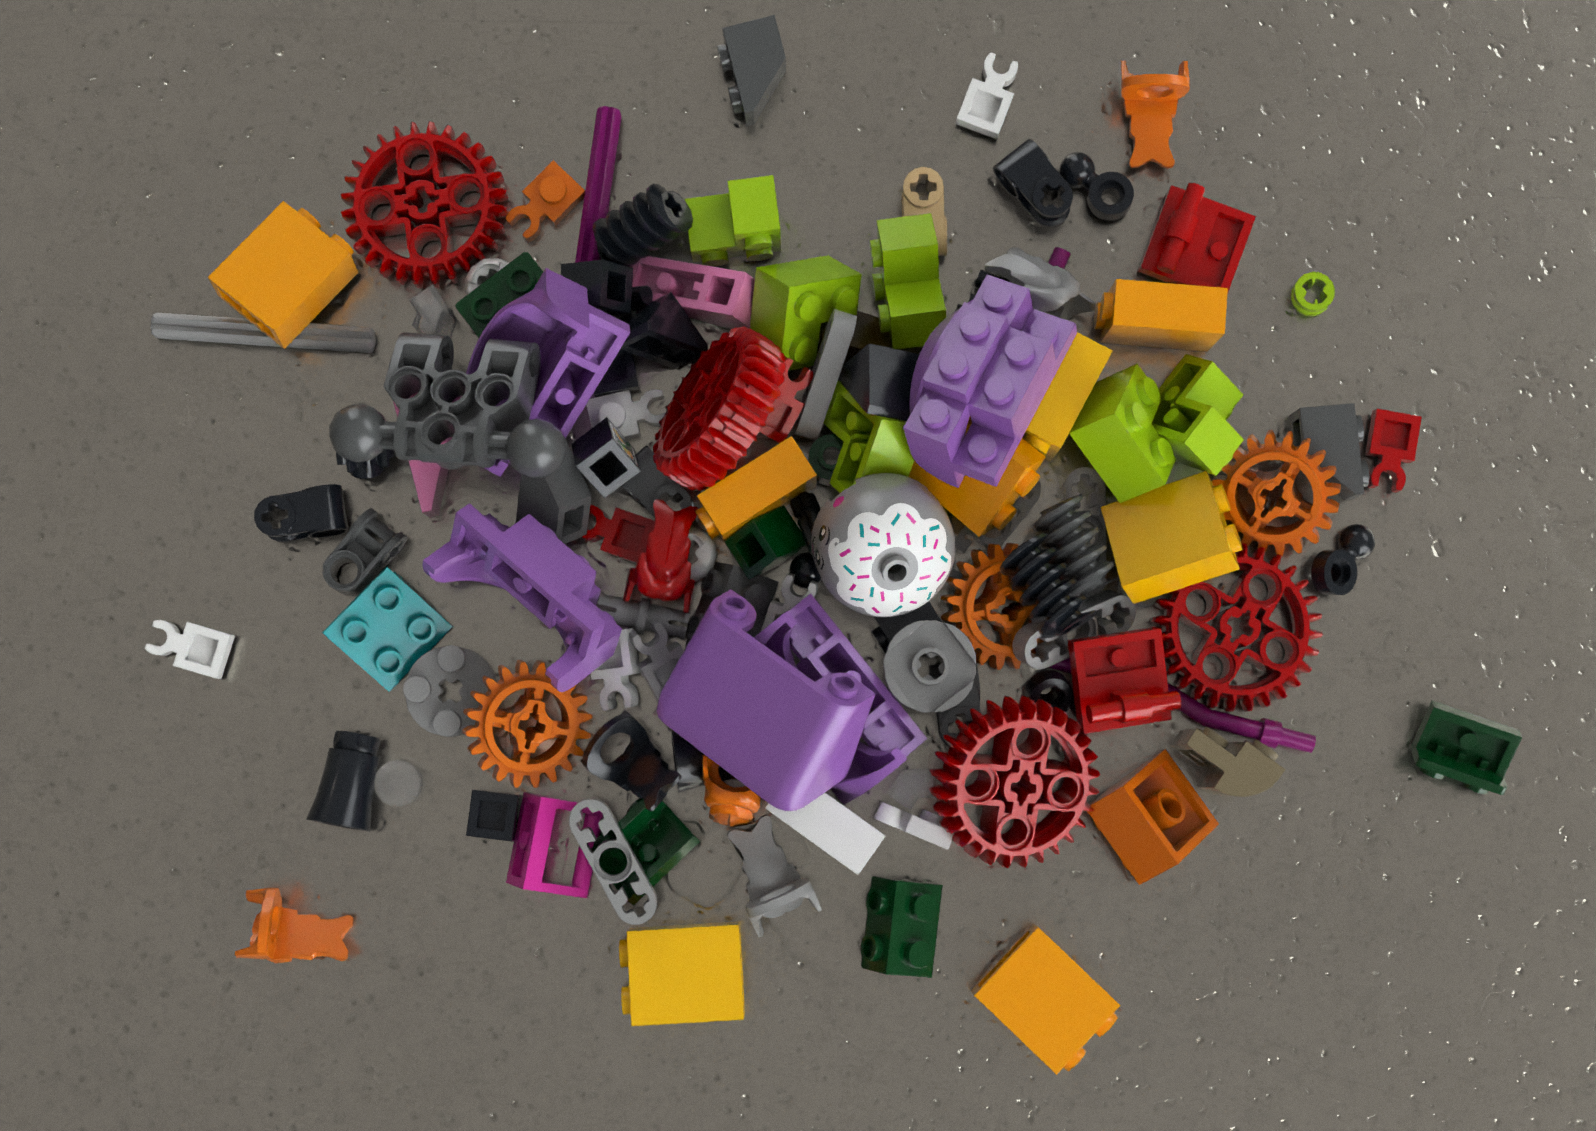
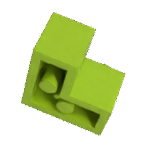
[684,175,781,267]
[870,213,946,349]
[750,255,862,371]
[1151,354,1244,476]
[1069,363,1176,503]
[823,381,914,493]

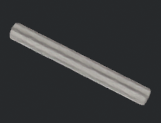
[150,313,376,353]

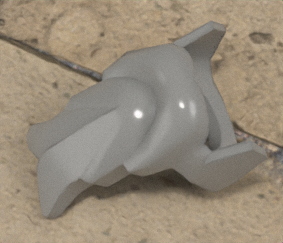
[984,247,1095,320]
[727,815,822,937]

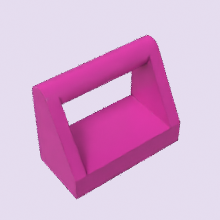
[506,792,603,898]

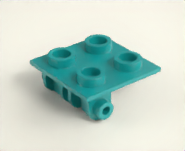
[322,566,453,692]

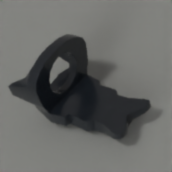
[580,710,682,812]

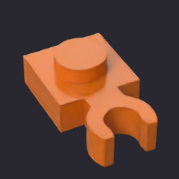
[506,160,585,243]

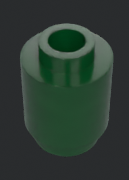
[808,434,844,486]

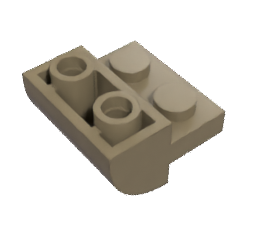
[1170,727,1286,797]

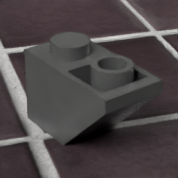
[717,15,786,126]
[1290,403,1369,500]
[516,437,592,544]

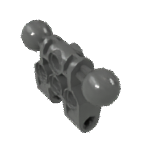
[329,332,566,479]

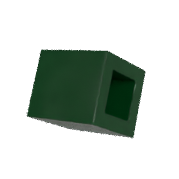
[725,505,806,580]

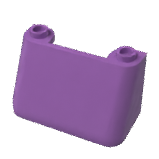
[656,590,876,811]

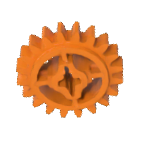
[1212,430,1341,557]
[941,543,1044,670]
[462,659,592,788]

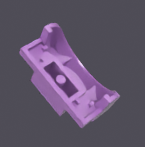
[466,268,630,477]
[903,274,1077,488]
[422,503,622,692]
[754,594,927,805]

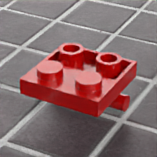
[1138,183,1256,294]
[1068,627,1181,734]

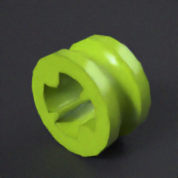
[1291,272,1335,317]

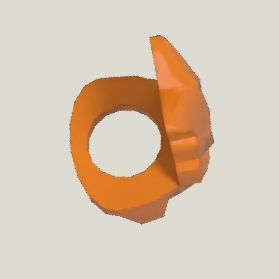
[1121,61,1190,168]
[703,754,761,826]
[235,888,354,963]

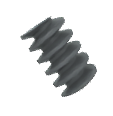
[1032,494,1119,597]

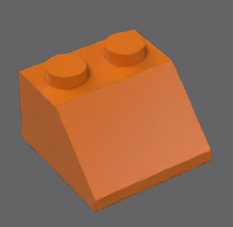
[1087,749,1219,885]

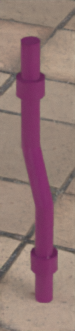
[1048,658,1316,753]

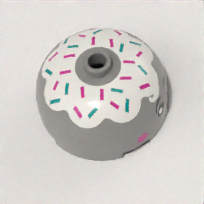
[811,473,955,617]

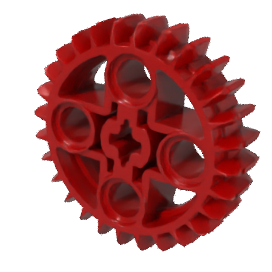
[341,121,509,289]
[653,326,786,491]
[1150,543,1323,712]
[929,695,1101,868]

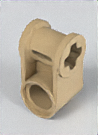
[901,167,947,256]

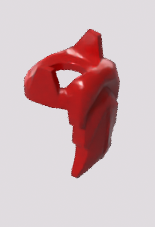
[623,499,698,614]

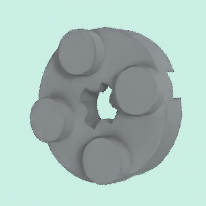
[883,620,976,713]
[403,645,497,737]

